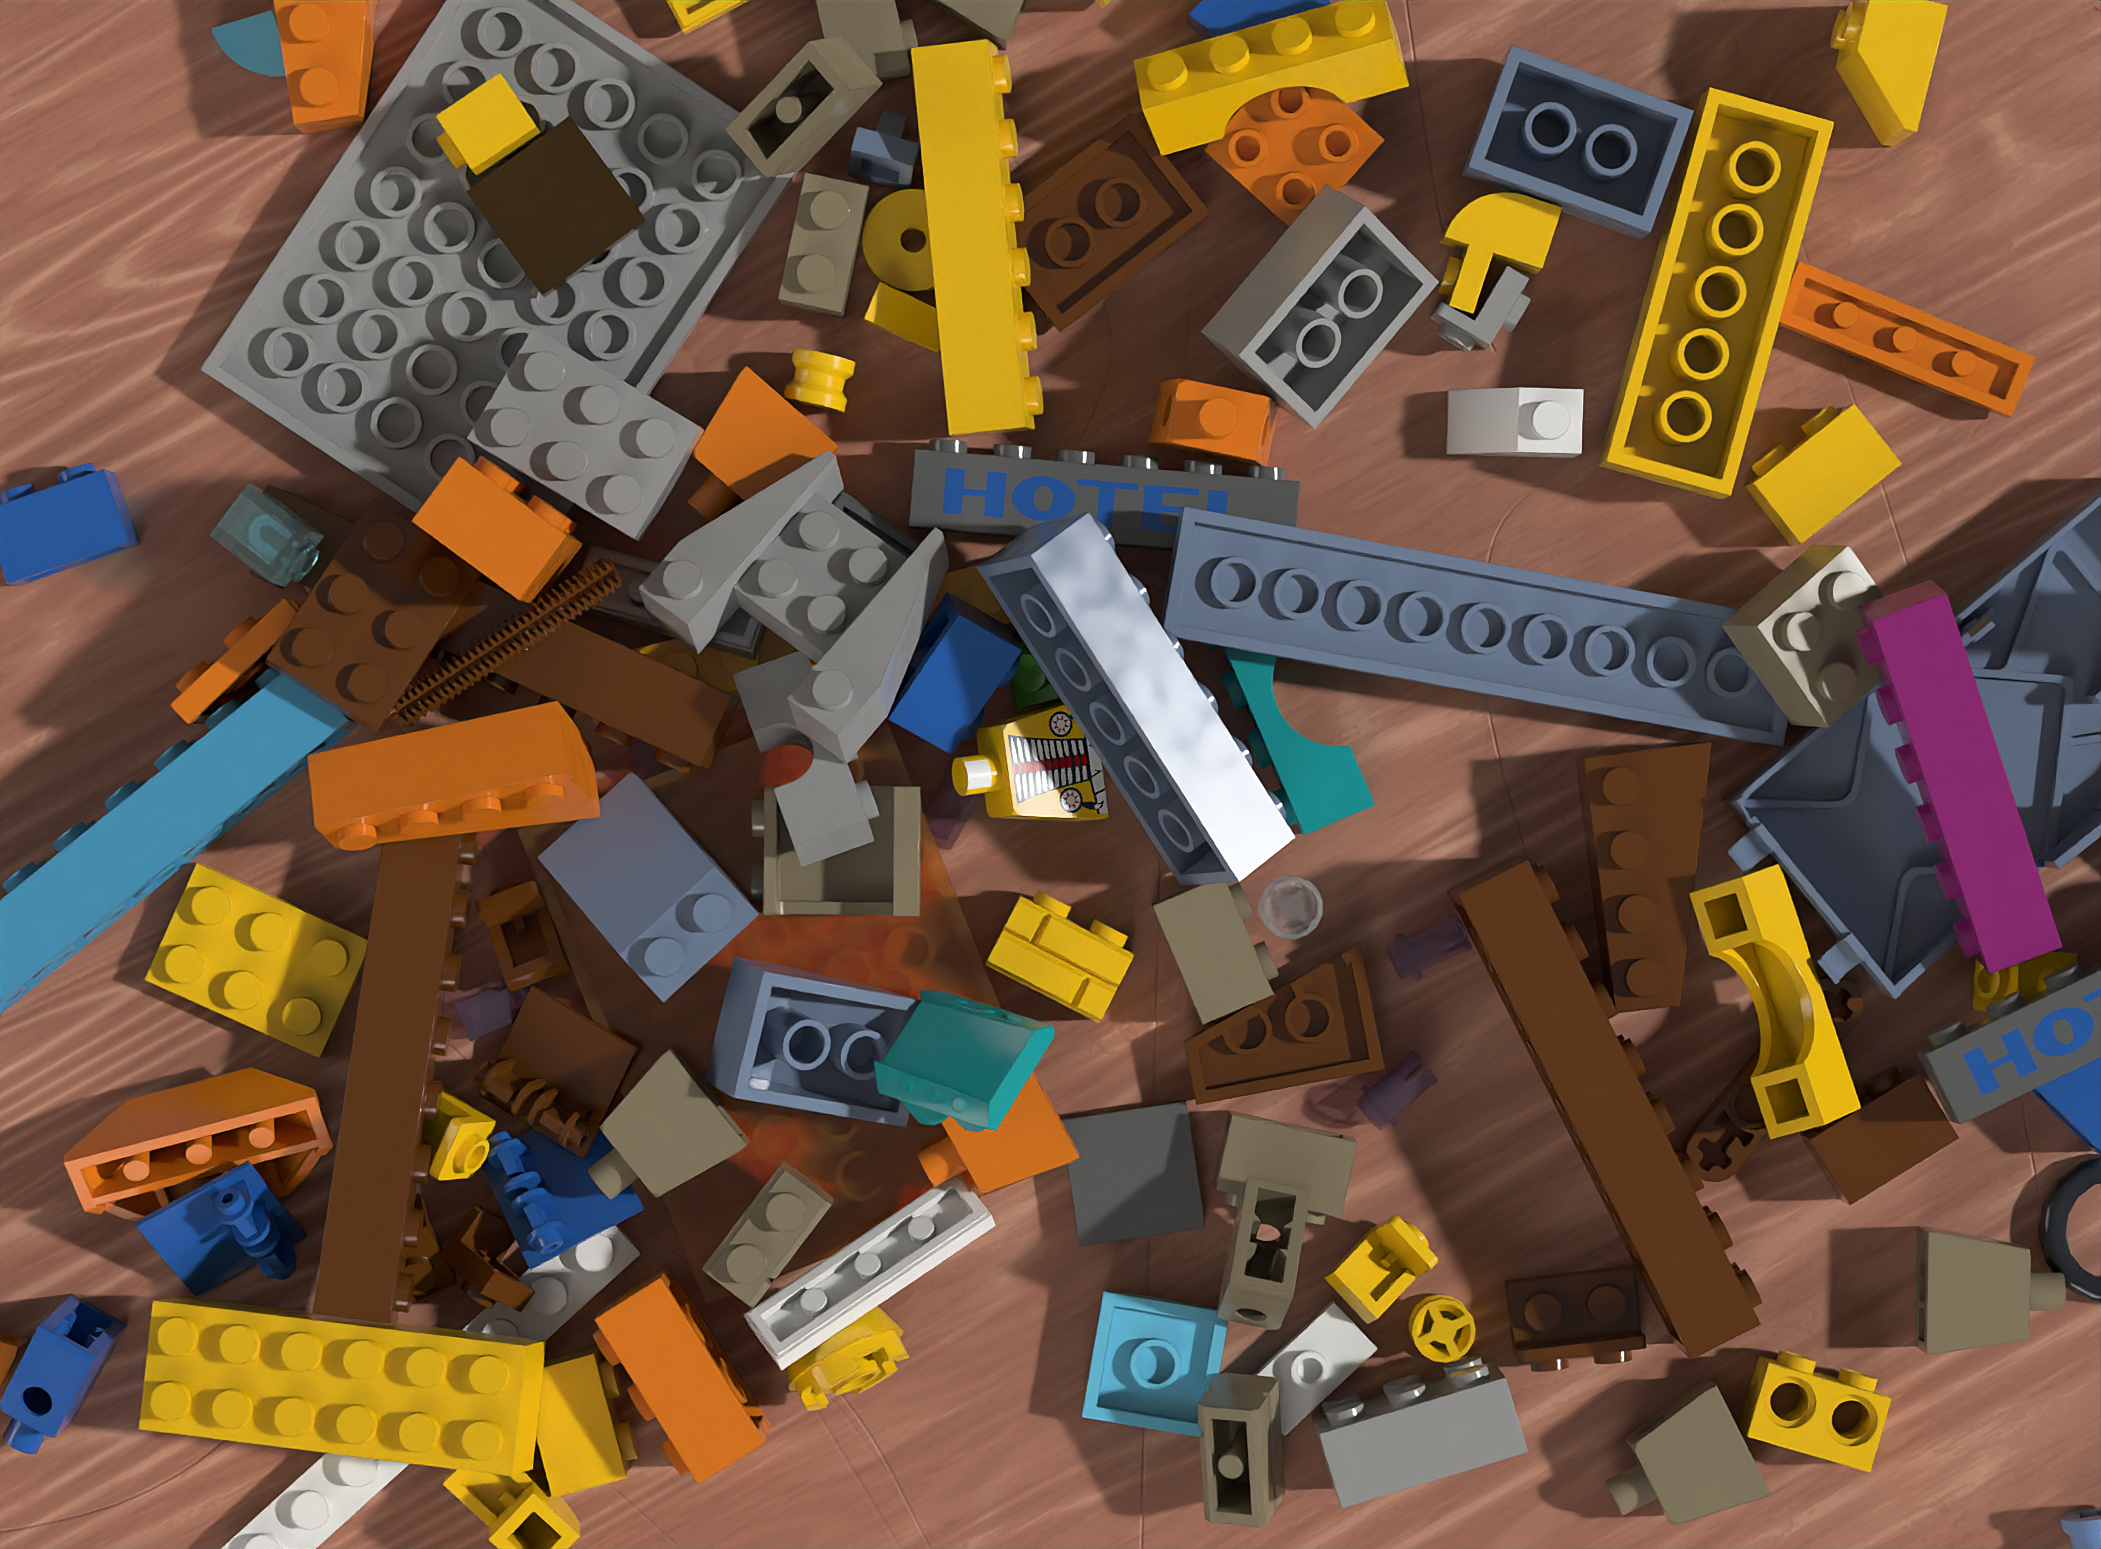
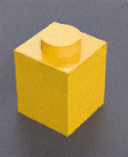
[436,73,542,177]

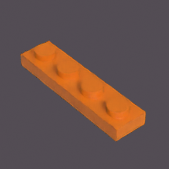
[1778,261,2036,418]

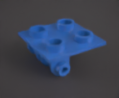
[481,1129,644,1270]
[135,1161,307,1297]

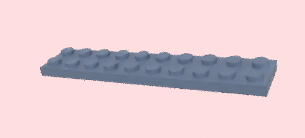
[1160,507,1788,747]

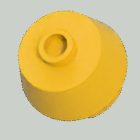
[786,1306,909,1411]

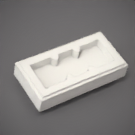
[1253,1300,1377,1436]

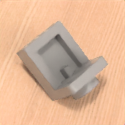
[1430,266,1531,352]

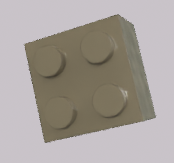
[1721,545,1884,728]

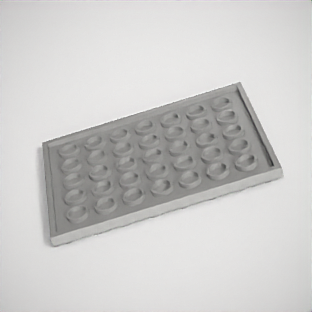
[200,0,798,516]

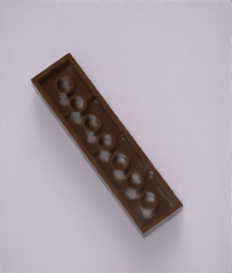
[1447,857,1762,1360]

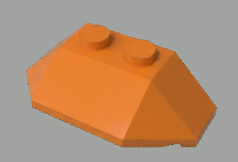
[63,1067,333,1222]

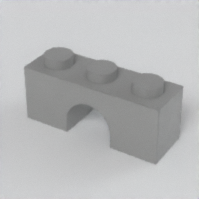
[733,651,880,867]

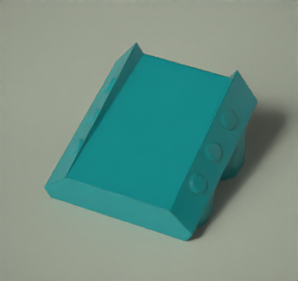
[874,990,1055,1132]

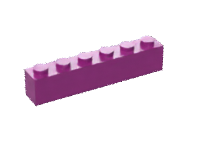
[1855,580,2063,974]

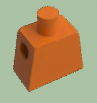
[687,366,841,522]
[1148,378,1279,466]
[917,1071,1080,1194]

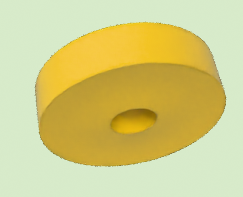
[862,189,935,293]

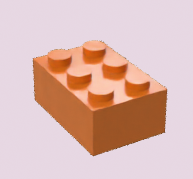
[412,456,583,605]
[593,1264,771,1485]

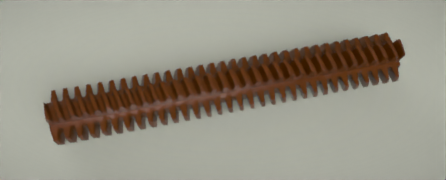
[394,557,623,726]

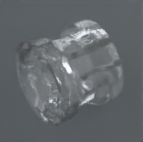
[1257,874,1323,939]

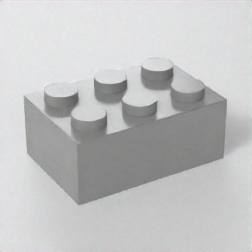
[1201,184,1439,429]
[467,327,705,542]
[1311,1356,1528,1509]

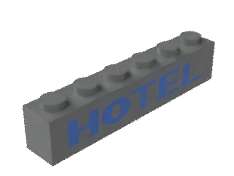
[909,439,1300,551]
[1916,963,2101,1125]

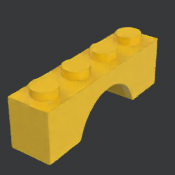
[1133,0,1409,156]
[1689,864,1861,1139]

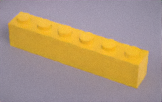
[911,39,1043,438]

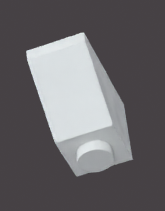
[1446,387,1583,458]

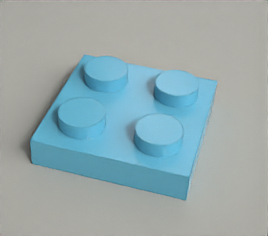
[1082,1288,1228,1437]

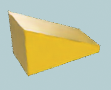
[864,282,941,354]

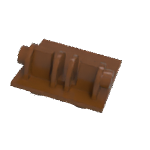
[473,986,639,1160]

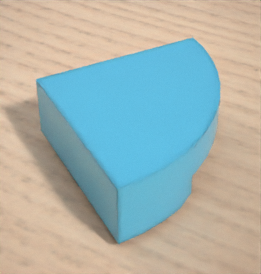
[211,10,286,77]

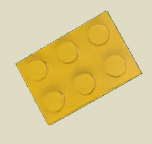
[144,863,368,1058]

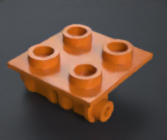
[1204,86,1385,227]

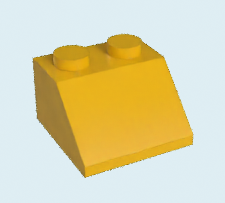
[1830,0,1948,147]

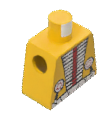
[952,701,1109,822]

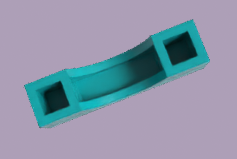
[1207,644,1375,835]

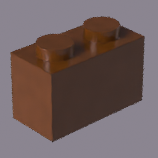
[1800,1066,1959,1205]

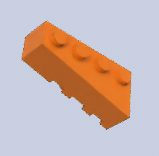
[273,0,378,134]
[307,701,601,851]

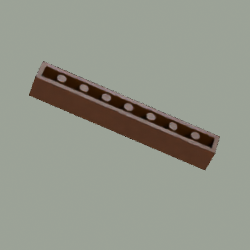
[236,484,741,774]
[312,832,480,1325]

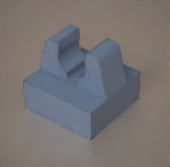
[848,108,920,190]

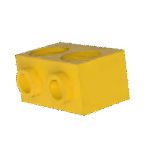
[1738,1350,1892,1472]

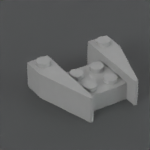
[638,450,950,764]

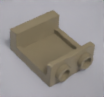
[751,785,921,916]

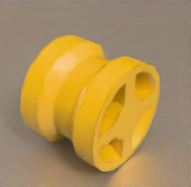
[783,348,856,413]
[1408,1293,1476,1363]

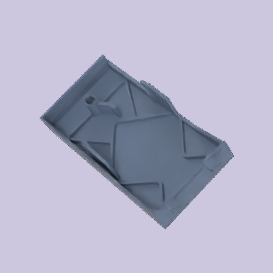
[1722,487,2101,999]

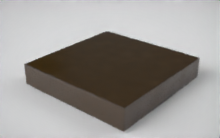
[466,116,648,298]

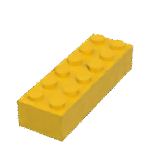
[1597,87,1834,499]
[139,1296,546,1476]

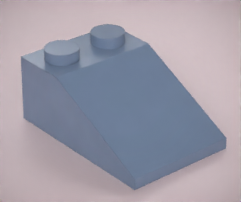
[537,770,763,1002]
[704,956,921,1127]

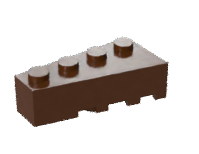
[1575,742,1712,1014]

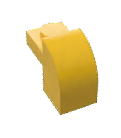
[1438,192,1562,317]
[443,1469,580,1549]

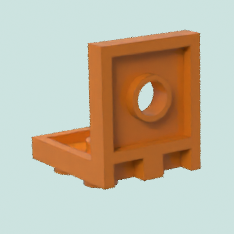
[170,598,400,730]

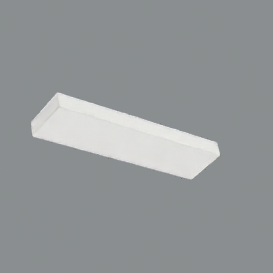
[744,1174,996,1370]

